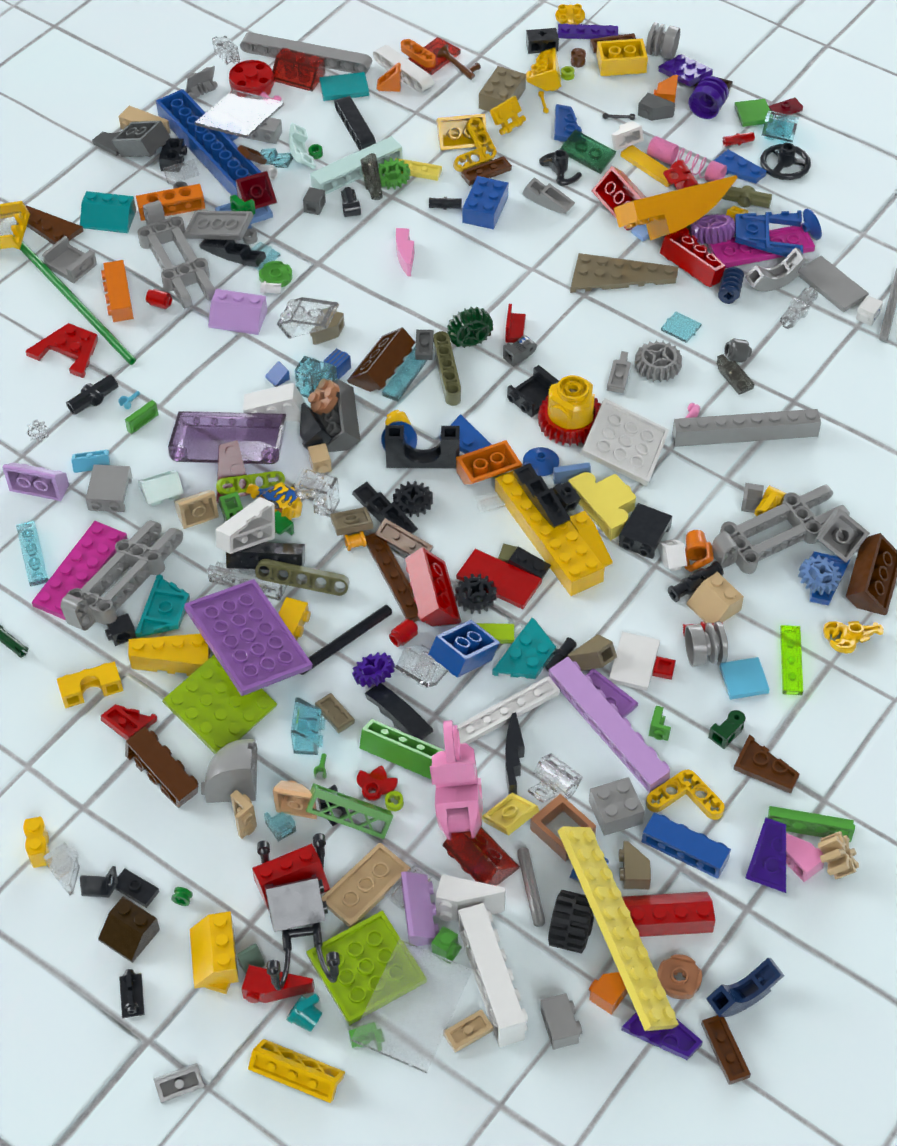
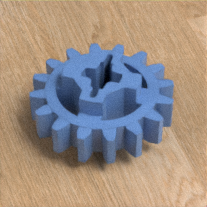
[798,555,842,595]

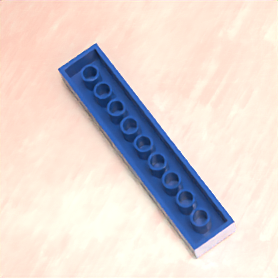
[156,89,261,196]

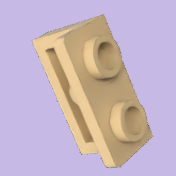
[230,790,257,839]

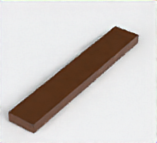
[365,532,420,622]

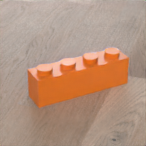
[101,260,134,322]

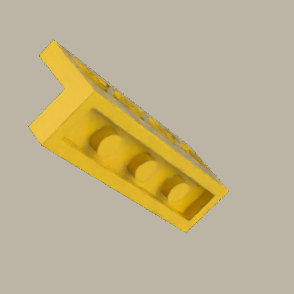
[248,1039,345,1103]

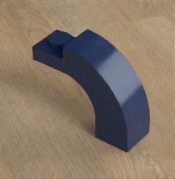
[706,958,785,1017]

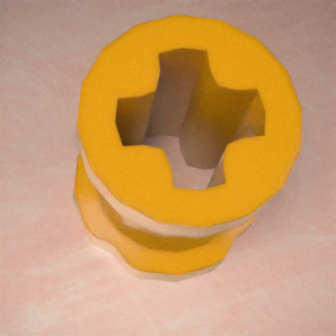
[344,531,366,551]

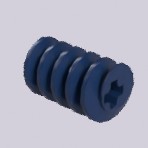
[718,267,744,304]

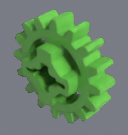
[375,158,411,190]

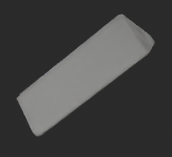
[153,1063,205,1103]

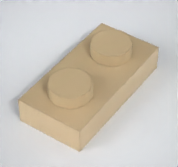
[443,1009,494,1053]

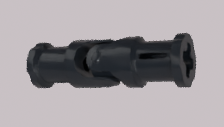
[667,561,724,602]

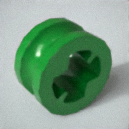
[308,144,323,159]
[171,887,193,906]

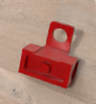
[663,159,699,190]

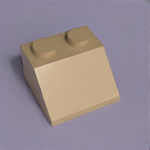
[174,490,219,529]
[686,572,744,623]

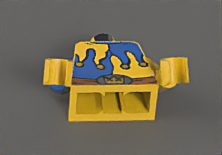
[246,482,303,520]

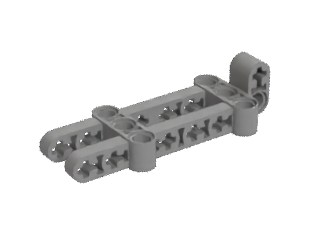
[137,200,215,309]
[712,484,850,574]
[61,520,183,631]

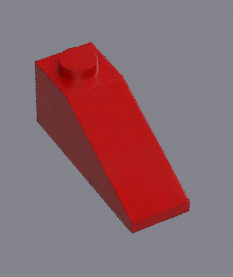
[241,965,315,1003]

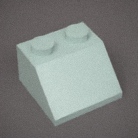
[138,470,184,506]

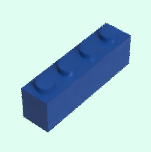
[641,812,731,879]

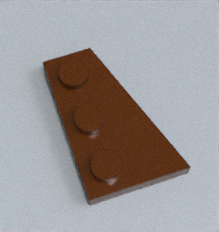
[733,734,800,794]

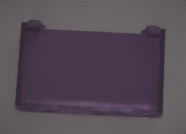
[168,411,287,464]

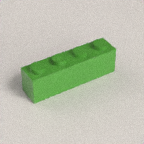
[359,719,444,779]

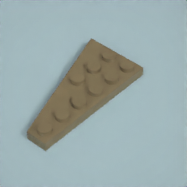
[570,253,679,293]

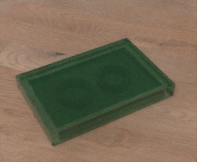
[560,129,617,174]

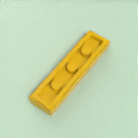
[620,145,671,187]

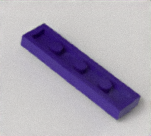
[558,24,618,39]

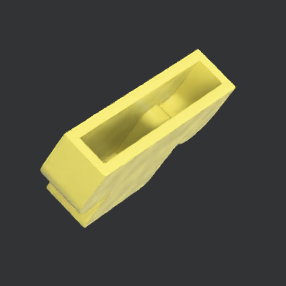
[568,472,636,541]

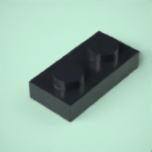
[508,546,551,580]

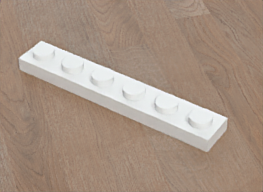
[457,676,560,744]

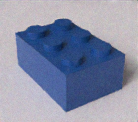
[462,176,509,230]
[428,620,500,678]

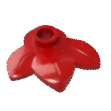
[357,766,398,801]

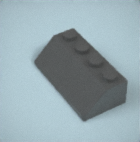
[316,378,361,452]

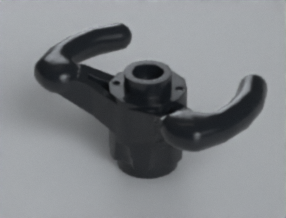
[539,149,582,186]

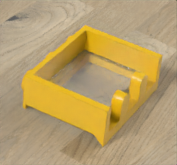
[0,201,30,250]

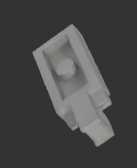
[607,351,631,393]

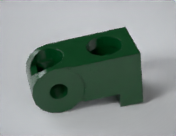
[708,710,746,749]

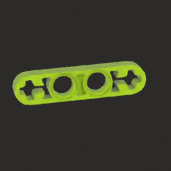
[216,471,285,495]

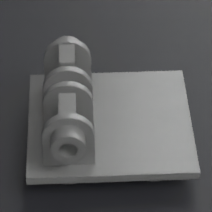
[185,65,218,99]

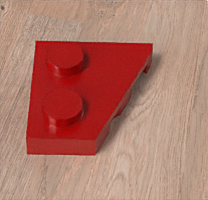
[101,704,157,740]

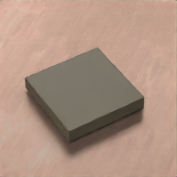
[330,507,374,536]

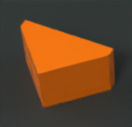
[376,62,402,92]

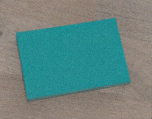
[319,72,369,101]

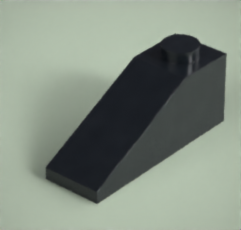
[300,403,332,450]

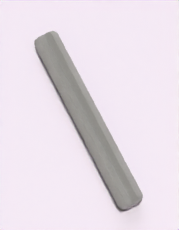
[517,847,545,926]

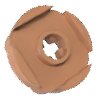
[308,378,340,415]
[657,954,702,999]

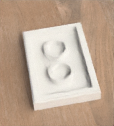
[609,631,660,691]

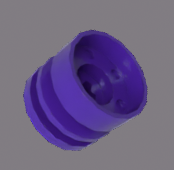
[688,76,729,119]

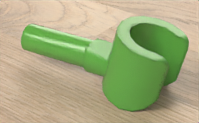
[314,753,327,779]

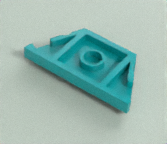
[135,574,190,638]
[492,618,556,679]

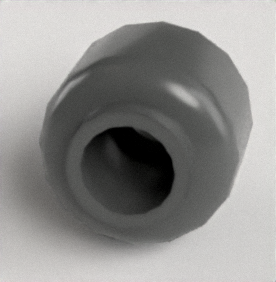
[724,338,752,362]

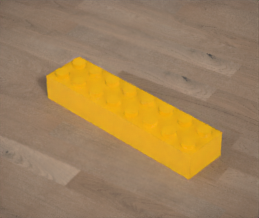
[495,469,605,596]

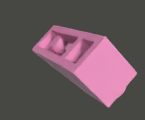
[786,833,825,882]

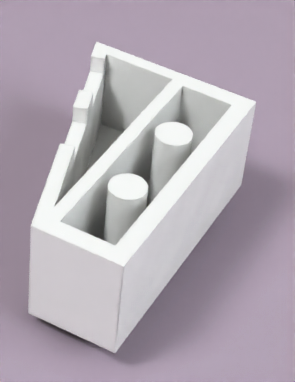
[243,383,306,422]
[215,497,275,554]

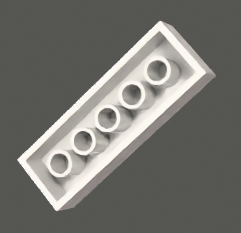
[458,903,528,1048]

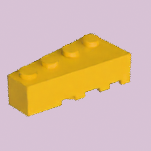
[128,634,211,676]

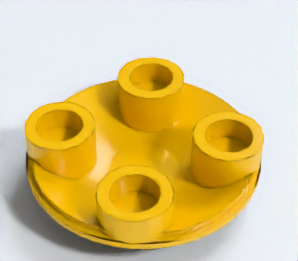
[555,4,585,25]

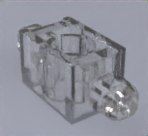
[212,35,240,65]

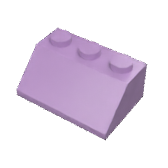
[208,289,267,335]
[2,463,69,501]
[401,871,439,947]

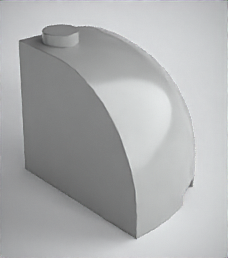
[201,739,257,803]

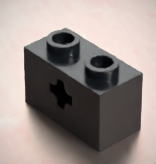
[526,28,559,54]

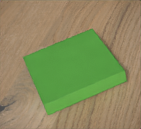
[734,99,773,127]

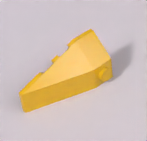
[526,47,562,91]

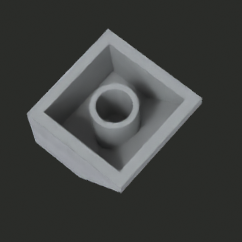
[816,509,870,563]

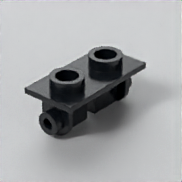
[119,969,145,1018]

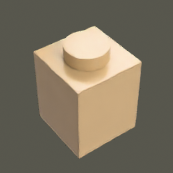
[308,443,332,475]

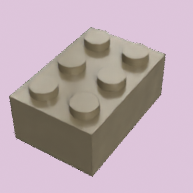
[479,66,526,112]

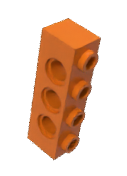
[136,184,205,221]

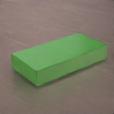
[125,400,159,434]

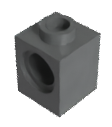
[303,187,326,215]

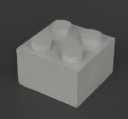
[589,777,645,836]

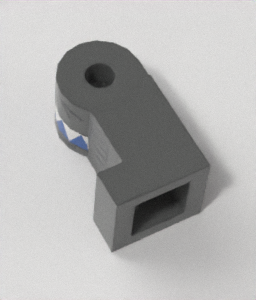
[503,335,537,367]

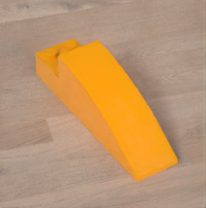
[614,175,737,240]

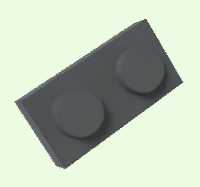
[415,329,434,360]

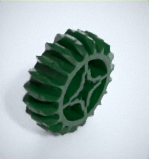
[447,306,494,348]

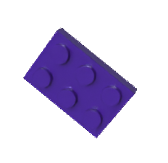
[658,54,713,87]

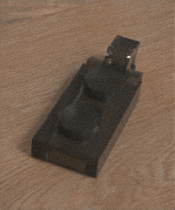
[360,153,383,200]
[716,354,755,395]

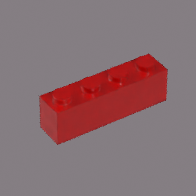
[660,227,726,288]

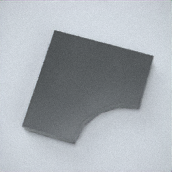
[92,131,121,156]

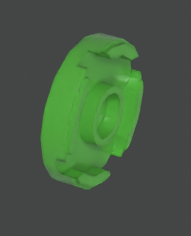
[259,261,292,287]

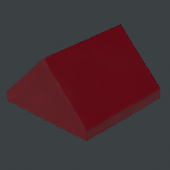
[236,171,277,209]

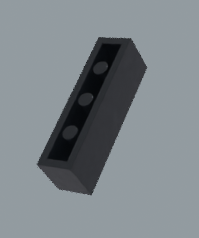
[226,542,305,571]

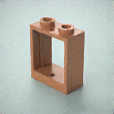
[530,794,596,862]

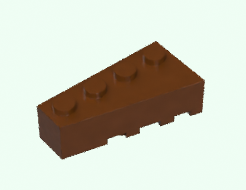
[125,727,199,808]

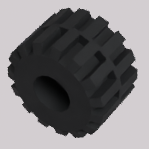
[548,890,594,954]

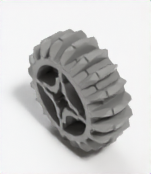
[635,340,682,382]

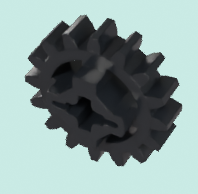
[393,481,433,518]
[455,574,497,614]

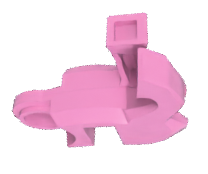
[430,720,483,840]

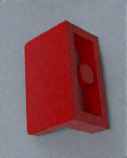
[505,304,526,343]

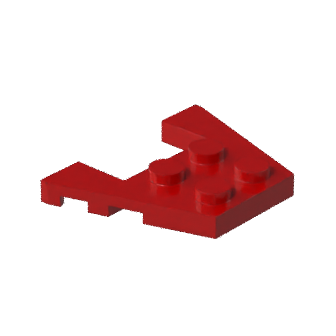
[25,323,98,378]

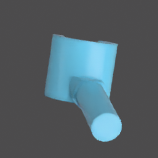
[118,391,140,409]

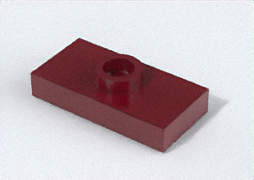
[768,97,803,119]

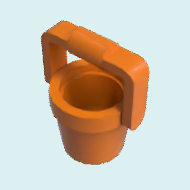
[684,530,714,572]

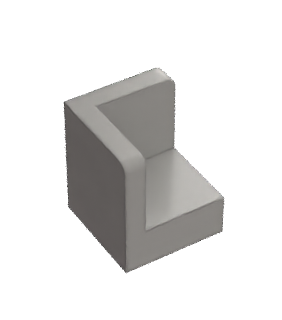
[741,483,764,513]

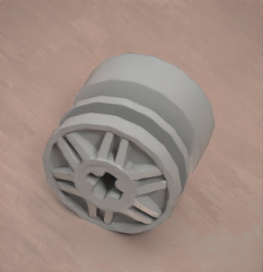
[646,22,681,60]
[685,621,728,667]

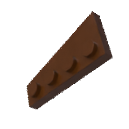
[26,205,84,245]

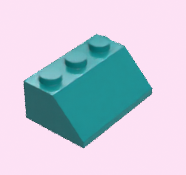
[80,191,136,233]

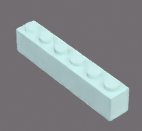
[310,136,403,195]

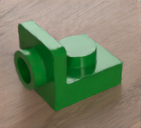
[230,195,255,215]

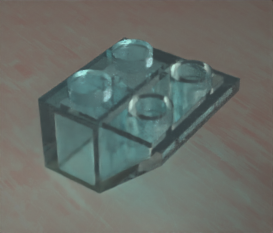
[294,356,337,398]

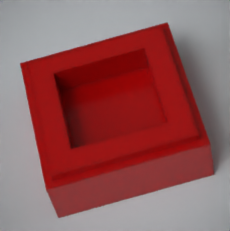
[652,656,676,680]

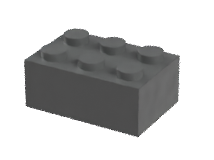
[112,121,170,157]

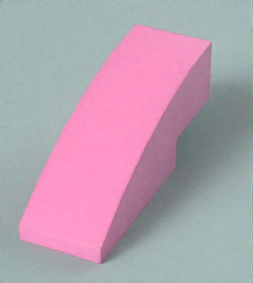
[396,228,415,276]

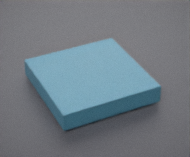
[720,657,770,700]

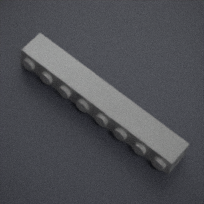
[672,409,821,447]

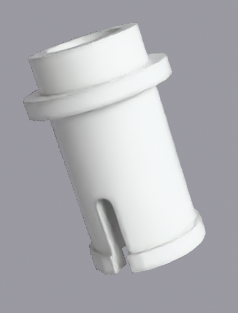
[260,281,281,294]

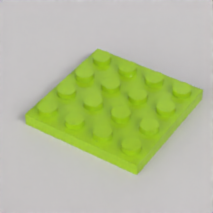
[162,655,277,754]
[306,910,427,1026]

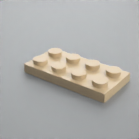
[321,843,411,928]

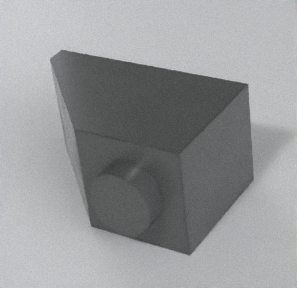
[638,93,675,121]

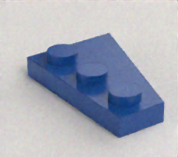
[554,104,586,145]
[440,414,492,454]

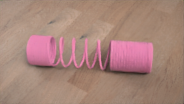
[647,136,727,182]

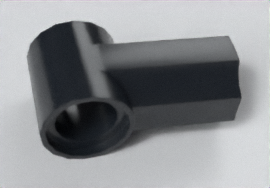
[341,187,361,217]

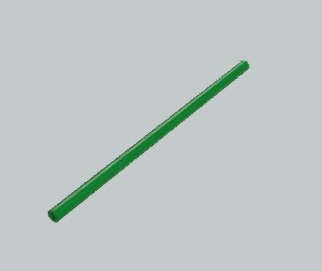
[20,240,136,365]

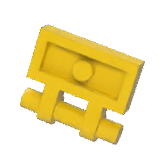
[490,96,526,135]

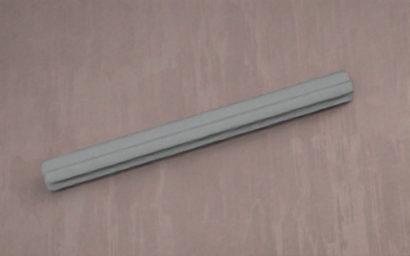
[879,268,897,342]

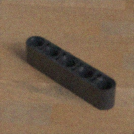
[334,96,376,151]

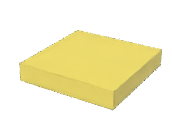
[482,793,539,836]

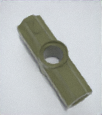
[722,186,772,208]

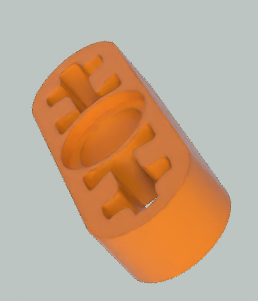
[401,39,436,68]

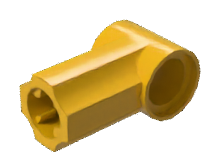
[754,485,787,516]

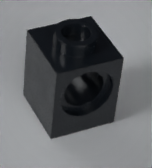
[105,613,137,646]

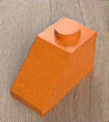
[653,75,678,103]
[589,972,628,1015]

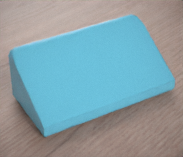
[71,450,110,473]

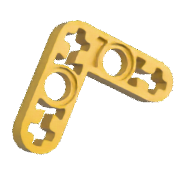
[453,117,497,172]
[646,769,725,820]

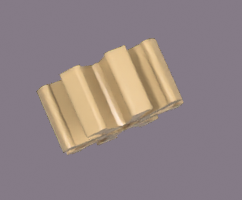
[818,831,859,879]

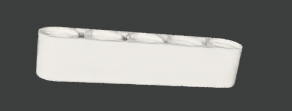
[373,45,434,93]

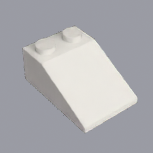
[436,874,506,922]

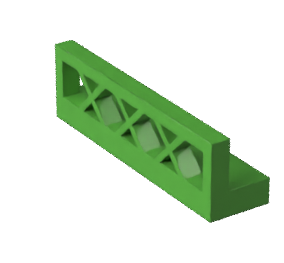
[306,783,394,839]
[768,806,855,842]

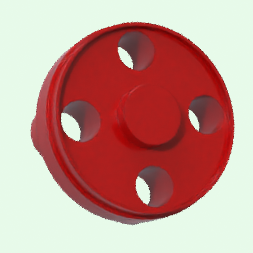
[229,60,274,99]

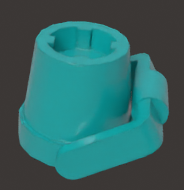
[286,993,322,1032]

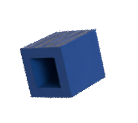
[324,348,351,379]

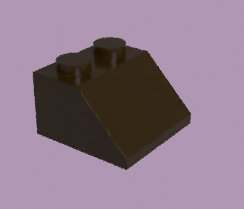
[98,896,160,963]

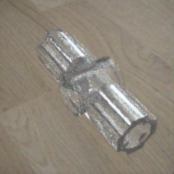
[780,286,818,329]

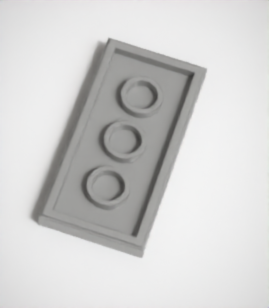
[183,211,254,240]
[798,256,869,313]

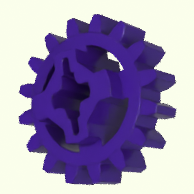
[352,652,396,688]

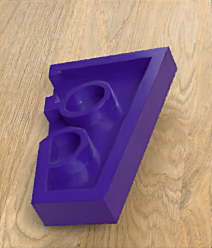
[745,817,786,893]
[621,1012,703,1060]

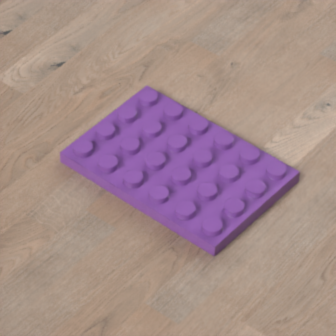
[184,579,313,696]

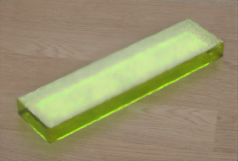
[780,625,803,695]

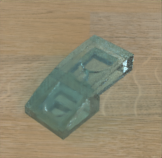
[260,148,293,168]

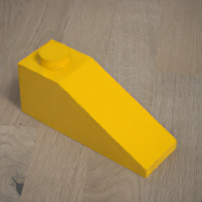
[570,510,613,567]

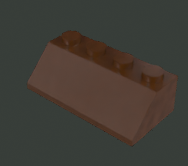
[347,327,416,392]
[845,533,897,615]

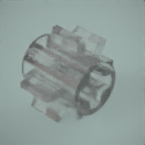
[26,419,50,443]

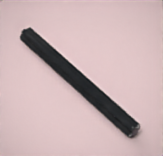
[300,605,392,675]

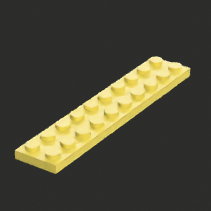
[557,826,679,1031]

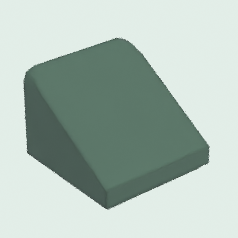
[237,944,265,974]

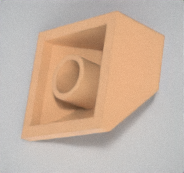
[273,780,317,819]

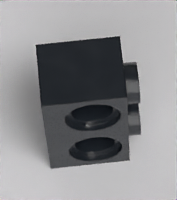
[159,138,187,172]

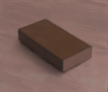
[237,145,267,165]

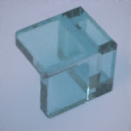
[264,812,296,842]

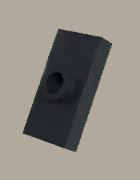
[115,868,160,908]

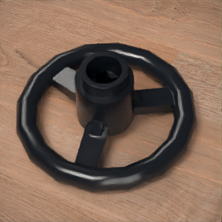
[760,143,811,180]

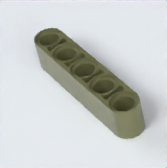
[433,331,461,406]
[255,559,350,596]

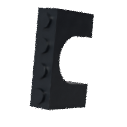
[385,425,460,469]

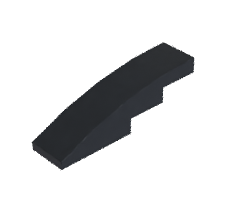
[199,239,266,267]
[513,463,570,528]
[352,481,418,534]
[365,683,433,740]
[505,712,525,795]

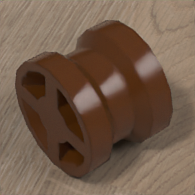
[570,48,586,68]

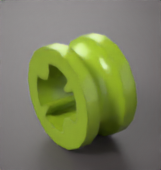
[561,66,575,81]
[385,791,404,812]

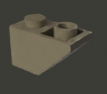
[310,308,345,345]
[568,634,617,671]
[619,841,651,890]

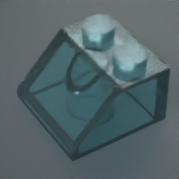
[761,110,799,143]
[291,697,326,755]

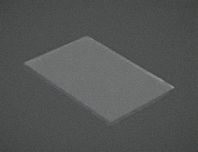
[195,90,284,138]
[351,939,472,1073]

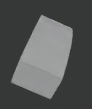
[522,177,575,214]

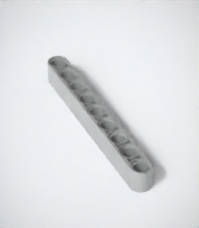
[240,32,373,74]

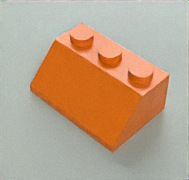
[456,440,522,485]

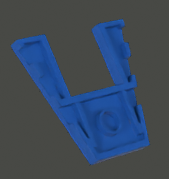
[735,210,803,257]

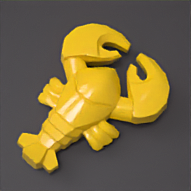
[823,621,884,654]

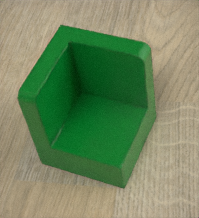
[275,510,294,536]

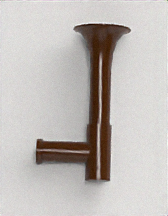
[437,44,481,80]

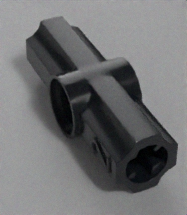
[66,374,119,415]

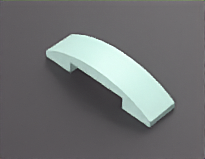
[289,123,316,169]

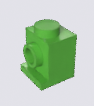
[431,926,462,965]

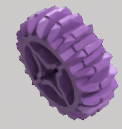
[690,214,735,245]

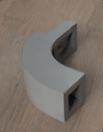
[745,247,807,292]

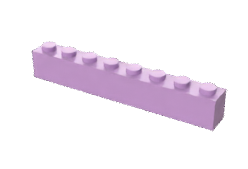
[549,657,670,793]

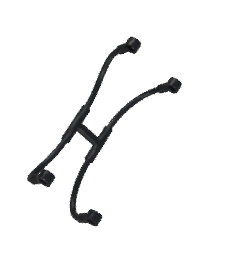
[257,833,340,990]

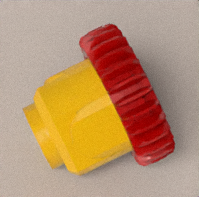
[538,375,601,447]

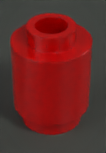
[145,289,172,310]
[389,619,418,647]

